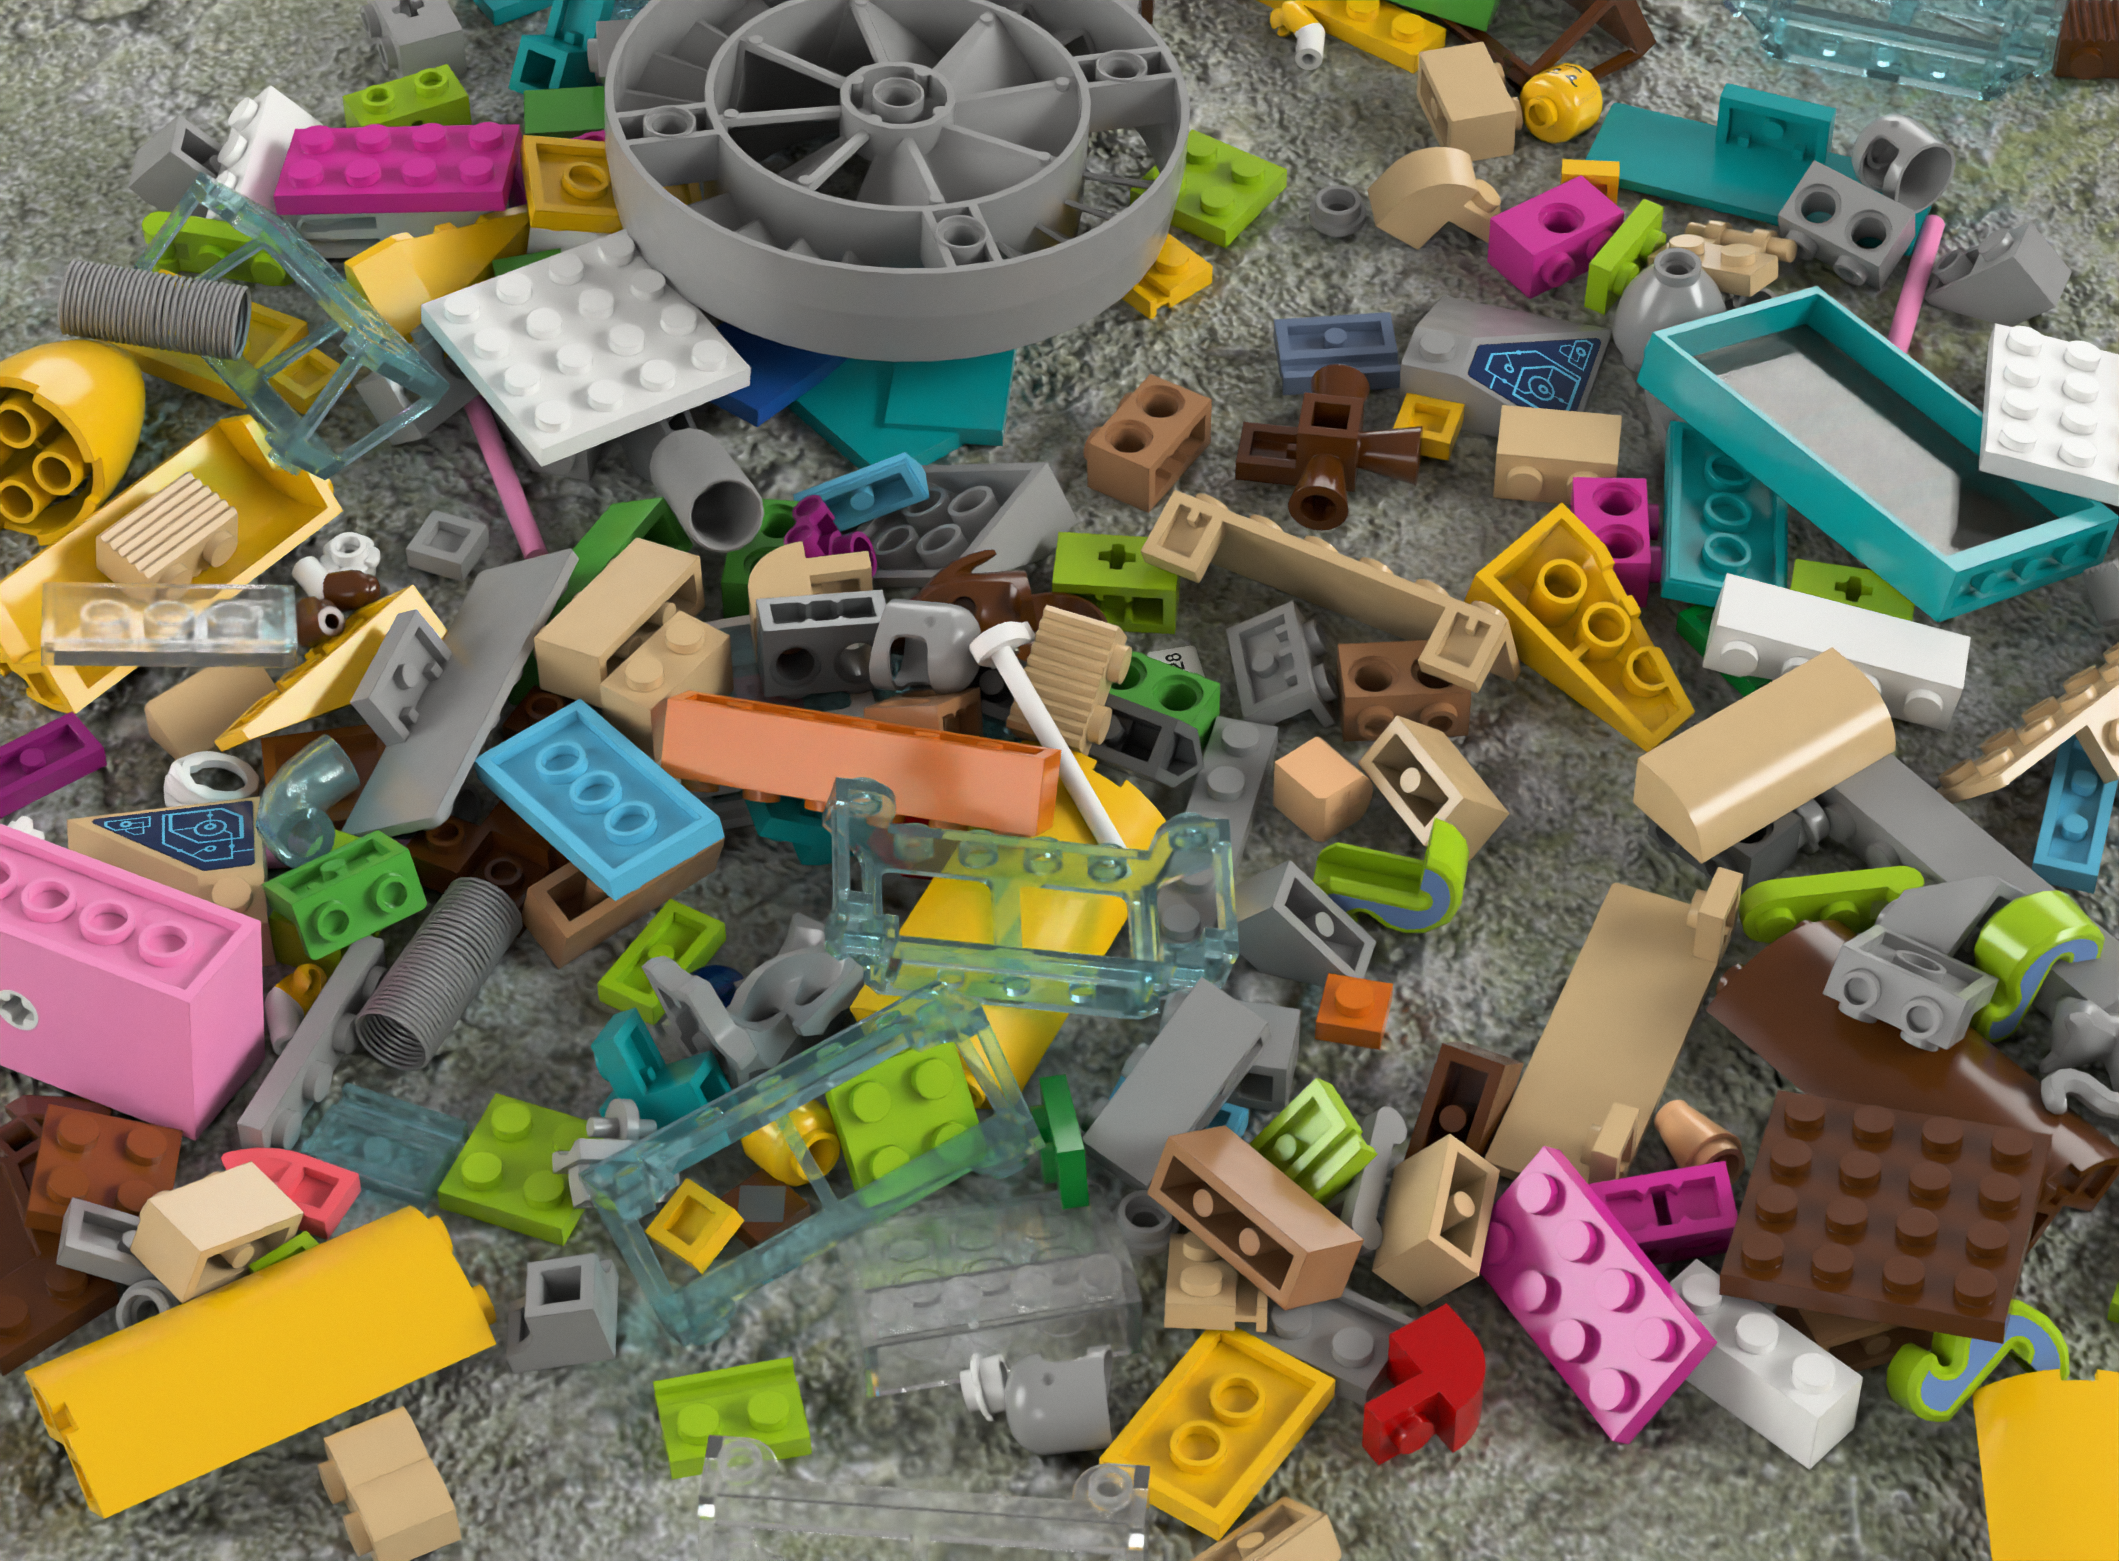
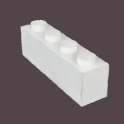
[1702,573,1971,731]

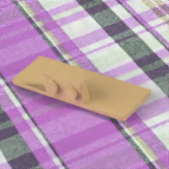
[1936,642,2119,804]

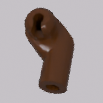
[294,596,346,648]

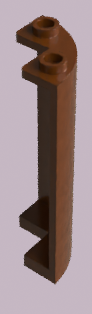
[1706,919,2119,1257]

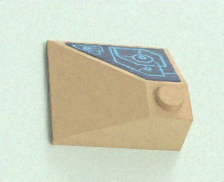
[66,796,276,967]

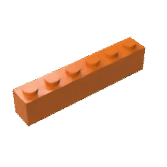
[661,690,1062,844]

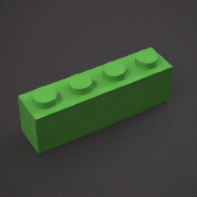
[507,497,693,705]

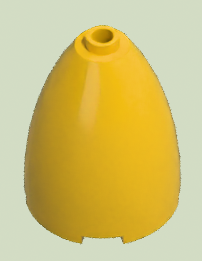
[0,339,146,546]

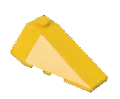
[1464,502,1695,752]

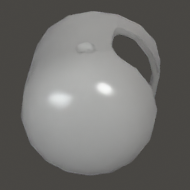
[1851,113,1956,214]
[869,598,981,695]
[1005,1344,1113,1454]

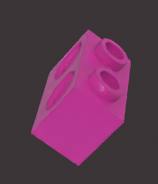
[1570,477,1661,608]
[1588,1161,1738,1265]

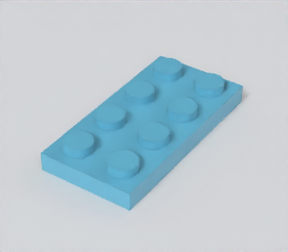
[474,699,725,901]

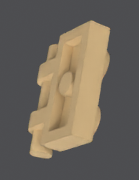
[1647,220,1798,297]

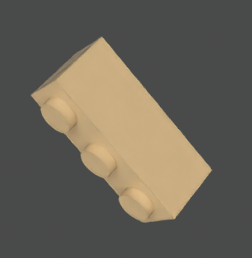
[533,537,705,708]

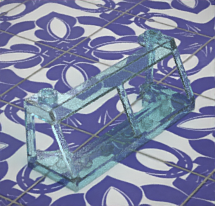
[133,172,451,480]
[578,980,1046,1347]

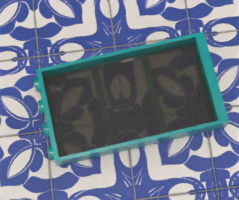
[1636,286,2119,623]

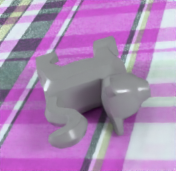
[2039,997,2119,1119]

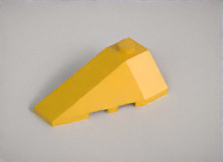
[344,204,531,383]
[214,585,448,752]

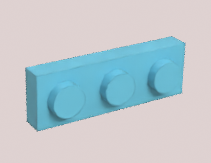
[2032,734,2118,894]

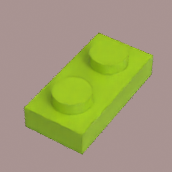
[1584,199,1666,315]
[597,899,726,1026]

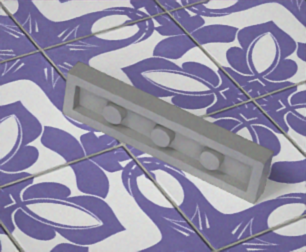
[237,935,390,1150]

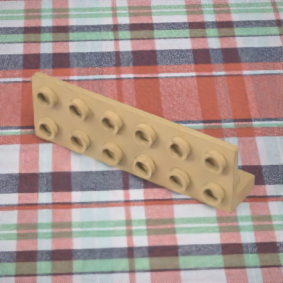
[1141,489,1521,693]
[1485,867,1743,1184]

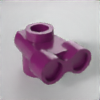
[783,495,877,578]

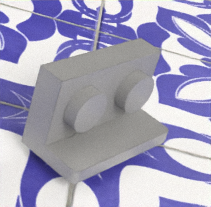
[1226,600,1339,728]

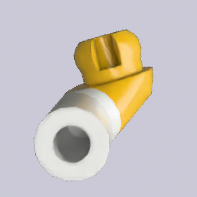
[1269,0,1325,70]
[264,963,328,1055]

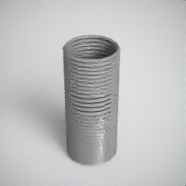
[57,259,251,361]
[649,428,764,553]
[354,877,523,1071]

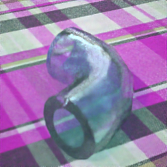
[256,734,360,869]

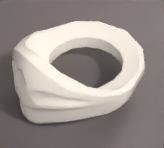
[164,751,260,807]

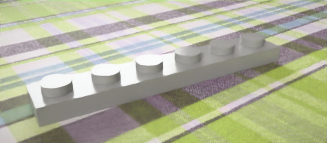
[1125,716,1279,1017]

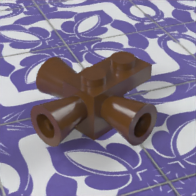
[1235,364,1423,531]

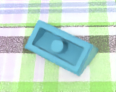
[793,452,929,532]

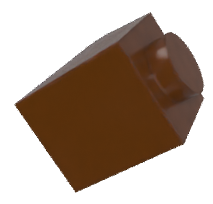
[1404,1041,1524,1160]

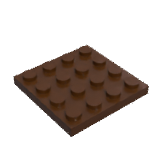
[1719,1090,2053,1344]

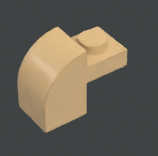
[1367,147,1502,250]
[748,541,873,663]

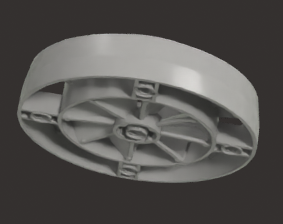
[604,0,1190,362]

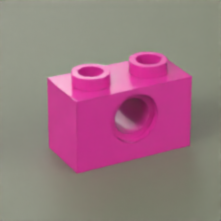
[1487,175,1624,299]

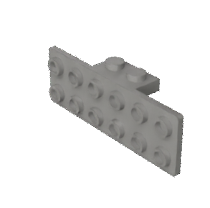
[342,548,579,837]

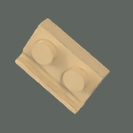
[1164,1231,1268,1332]

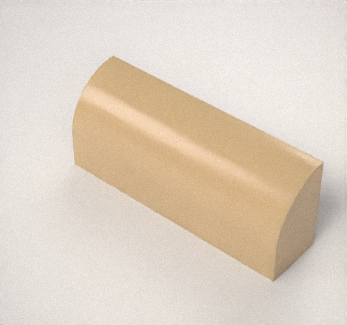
[1633,647,1896,864]

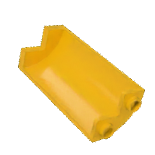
[0,414,343,714]
[849,740,1176,1110]
[24,1205,497,1519]
[1972,1369,2119,1561]

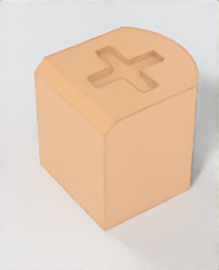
[1273,736,1373,842]

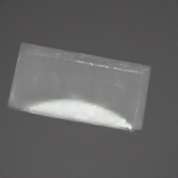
[41,582,298,668]

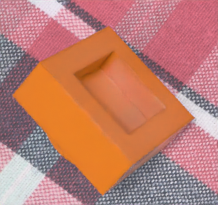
[1315,973,1393,1050]

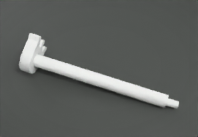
[969,621,1133,874]

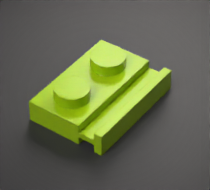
[1249,1077,1378,1207]
[653,1356,812,1480]

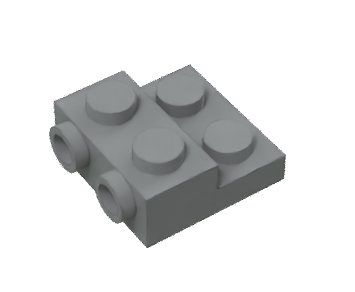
[1823,924,1999,1051]

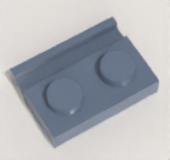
[1273,312,1401,395]

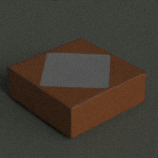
[719,1168,811,1257]

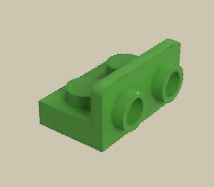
[262,830,427,960]

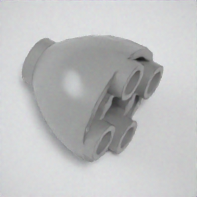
[1612,248,1727,373]

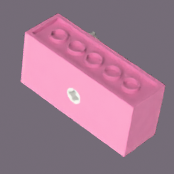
[0,816,265,1141]

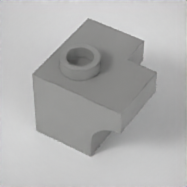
[506,1252,619,1374]

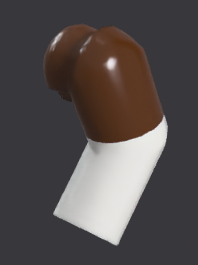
[292,556,381,612]

